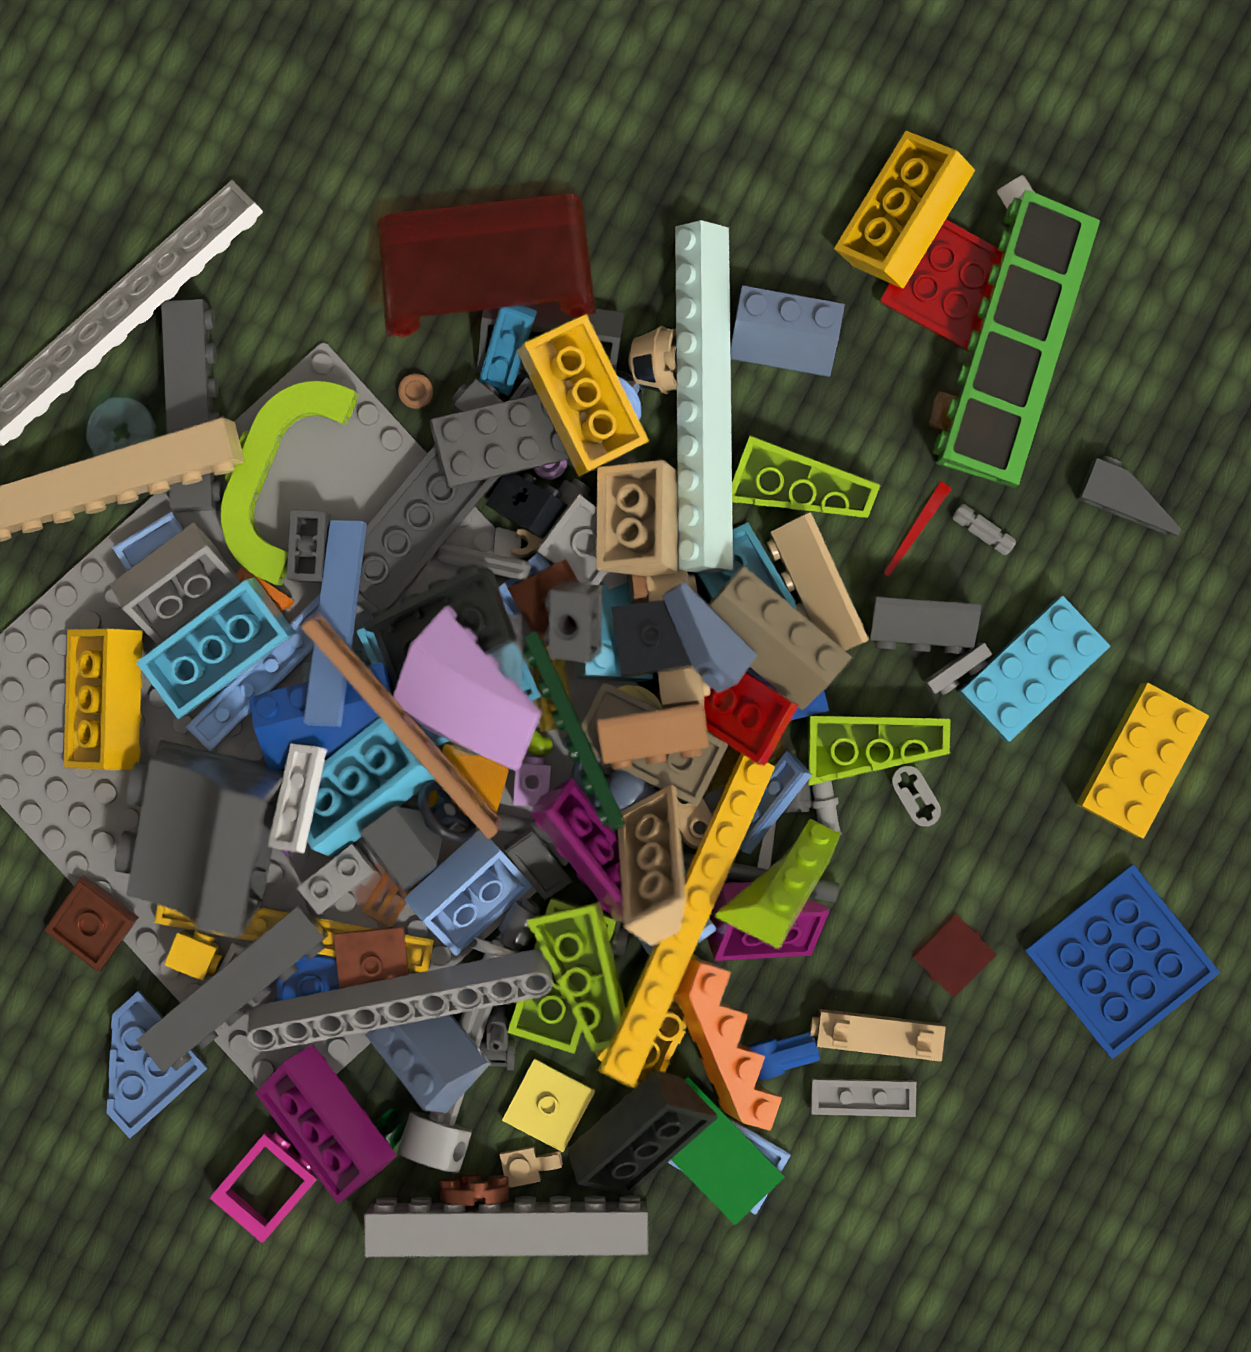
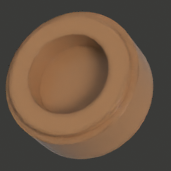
[398,374,434,409]

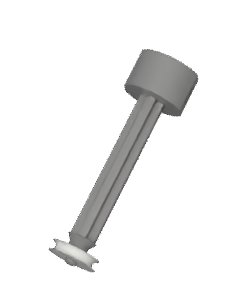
[397,937,521,1173]

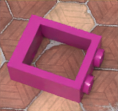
[210,1130,318,1244]

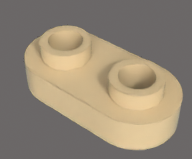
[677,797,712,849]

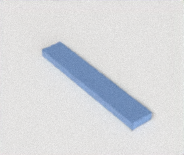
[304,520,367,727]

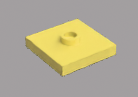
[502,1058,595,1152]

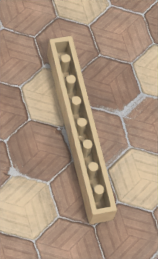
[0,418,245,542]

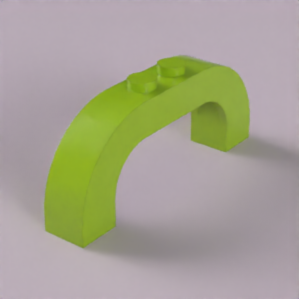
[221,381,360,586]

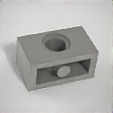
[297,842,377,915]

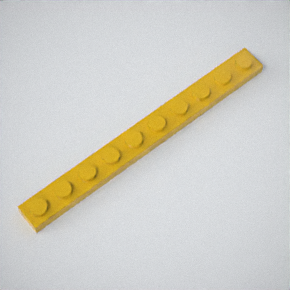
[598,753,775,1086]

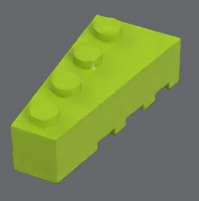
[732,435,880,518]
[526,902,626,1051]

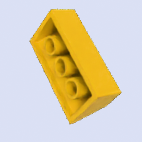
[517,315,649,476]
[63,629,144,770]

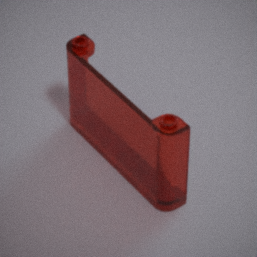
[377,194,596,337]

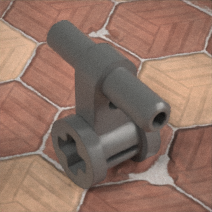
[480,1004,515,1071]

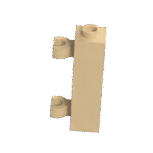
[810,1009,946,1062]

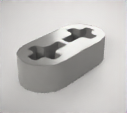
[891,766,941,827]

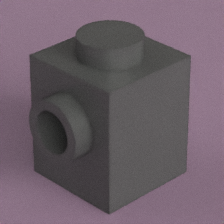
[451,379,503,414]

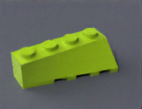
[807,716,950,786]
[716,819,841,949]

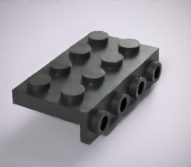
[363,564,517,691]

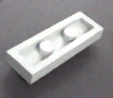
[268,744,327,853]

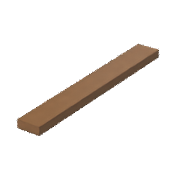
[301,612,502,839]

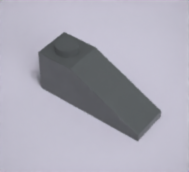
[1077,456,1181,538]

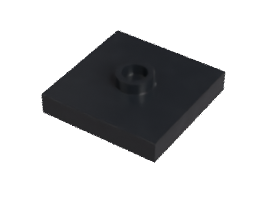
[611,600,691,678]

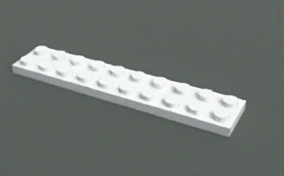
[0,180,262,446]

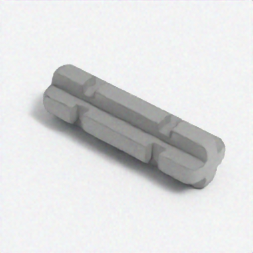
[953,504,1016,555]

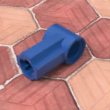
[747,1031,820,1081]

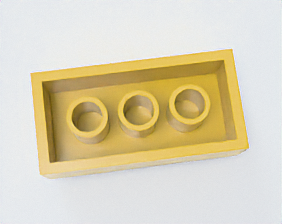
[834,131,975,289]
[1076,683,1209,839]

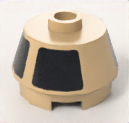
[628,325,677,395]

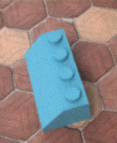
[307,717,435,858]

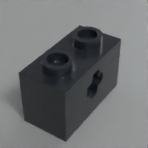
[485,471,568,539]

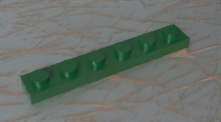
[522,631,627,831]

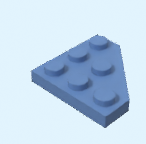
[106,990,209,1139]

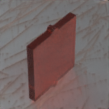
[913,914,996,997]

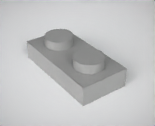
[923,642,992,695]

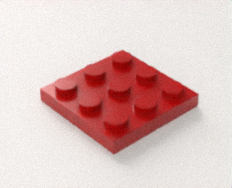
[879,219,1018,353]

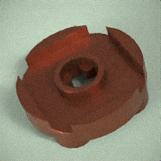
[439,1174,509,1205]

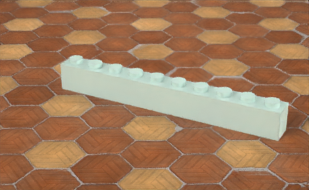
[675,220,733,574]

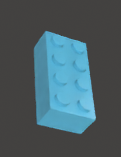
[136,577,296,719]
[957,596,1111,742]

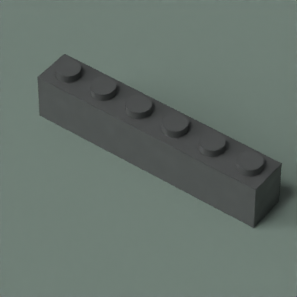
[161,299,223,512]
[136,903,329,1072]

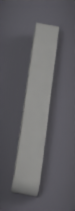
[246,950,552,1051]

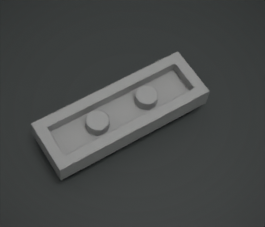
[811,1078,916,1117]

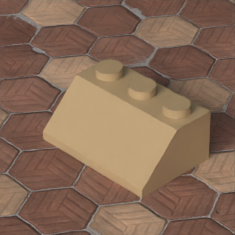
[596,460,678,576]

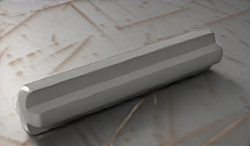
[438,544,531,580]

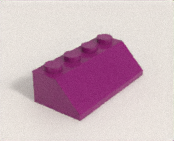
[530,777,624,921]
[255,1044,397,1204]

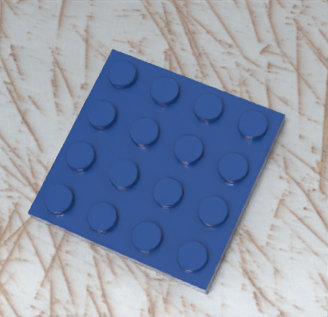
[1024,864,1220,1059]

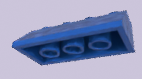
[249,662,395,771]

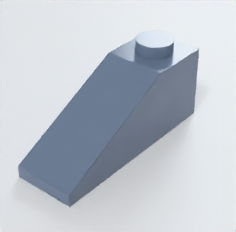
[662,582,757,693]

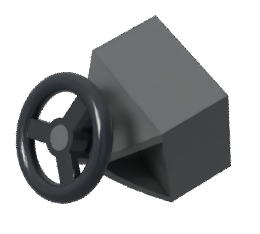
[360,780,477,895]

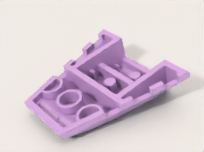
[393,606,541,770]

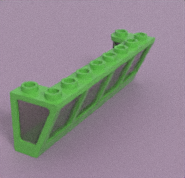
[933,190,1100,488]

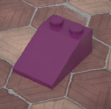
[707,882,830,961]

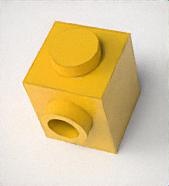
[164,930,223,981]

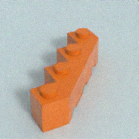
[674,957,782,1131]

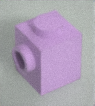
[513,756,552,806]

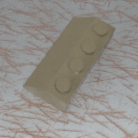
[708,566,852,711]

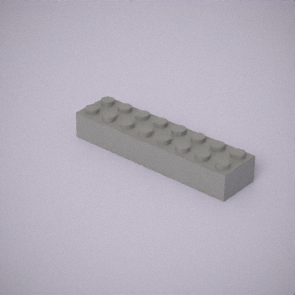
[365,1195,648,1257]

